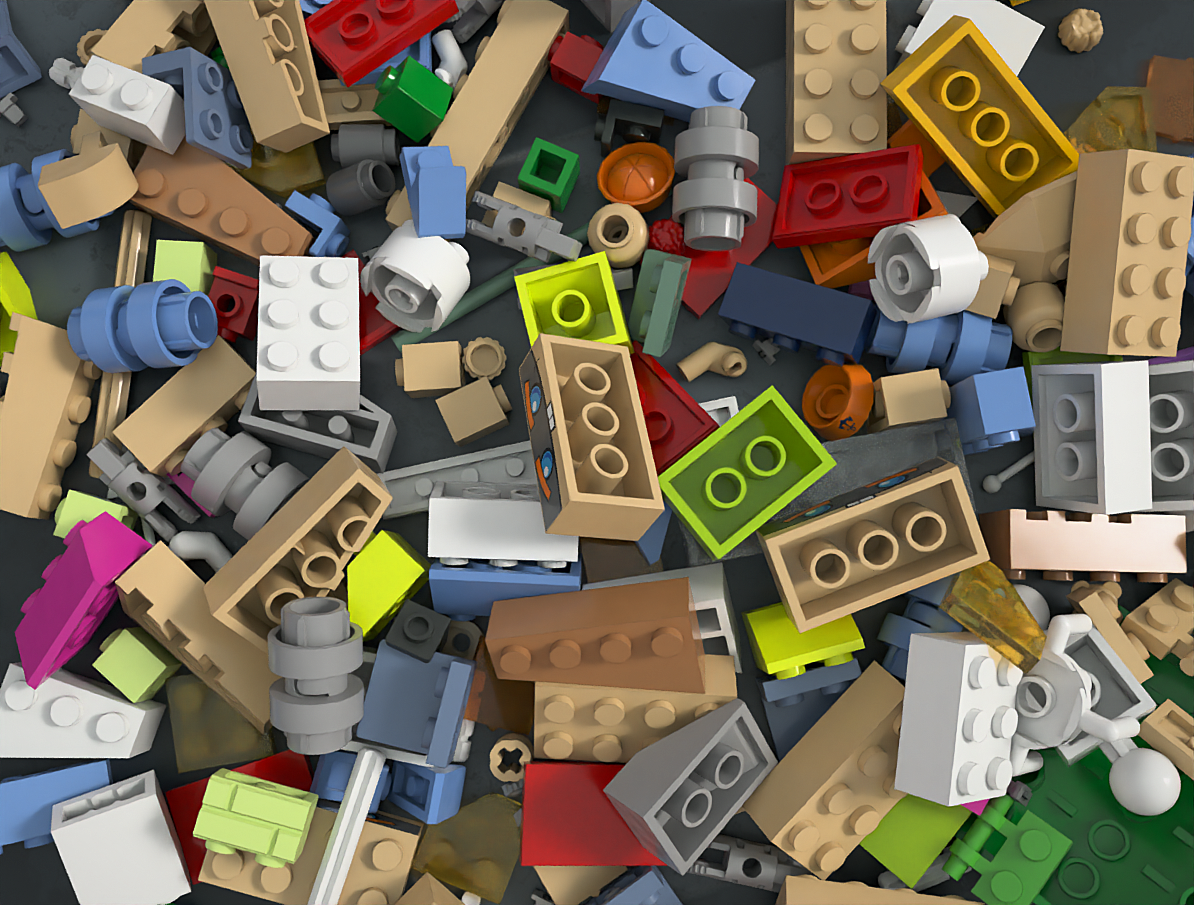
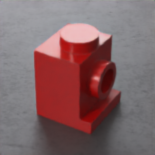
[547,31,604,105]
[208,266,259,343]

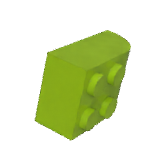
[658,385,837,561]

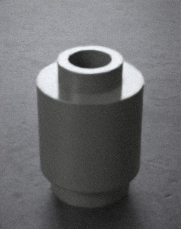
[331,124,400,169]
[326,159,395,217]

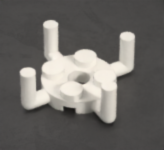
[1009,614,1140,777]

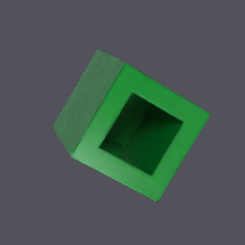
[372,56,453,143]
[517,137,580,213]

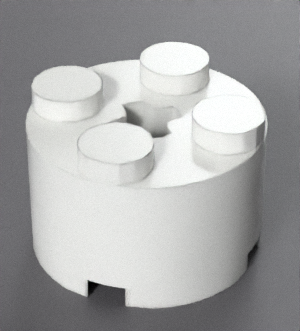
[868,214,989,324]
[360,220,470,333]

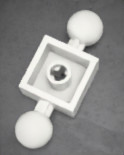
[986,584,1181,816]

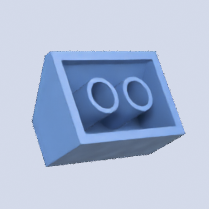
[429,553,582,621]

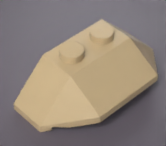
[973,171,1077,288]

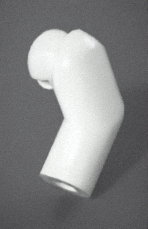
[431,30,468,95]
[168,531,233,573]

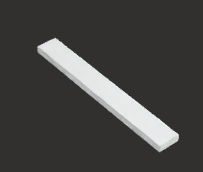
[377,396,739,520]

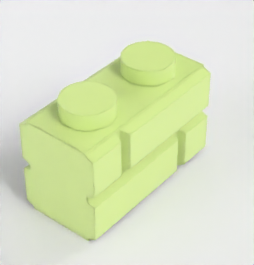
[193,768,319,868]

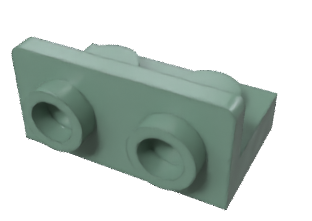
[628,248,692,357]

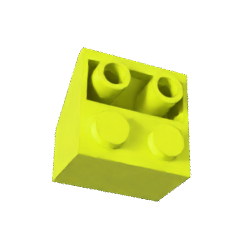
[741,602,865,680]

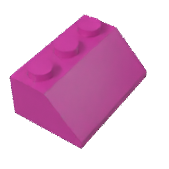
[15,511,153,690]

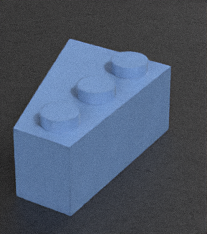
[581,0,756,122]
[937,366,1036,456]
[0,758,113,855]

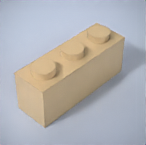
[112,335,256,478]

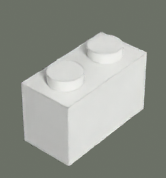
[69,55,185,155]

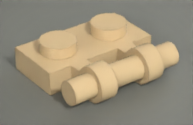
[1120,578,1194,676]

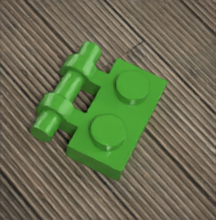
[942,794,1073,905]

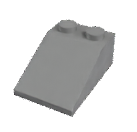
[603,698,778,876]

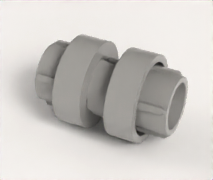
[672,106,759,251]
[181,428,310,541]
[267,597,364,755]

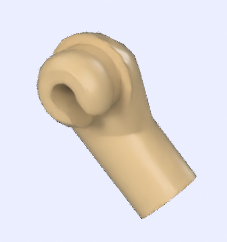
[676,342,748,383]

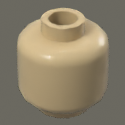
[587,203,649,269]
[1003,282,1065,352]

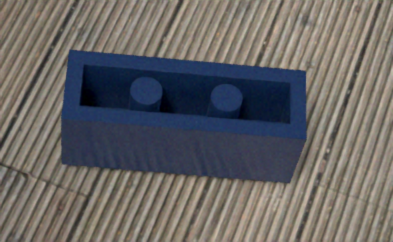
[718,262,877,367]

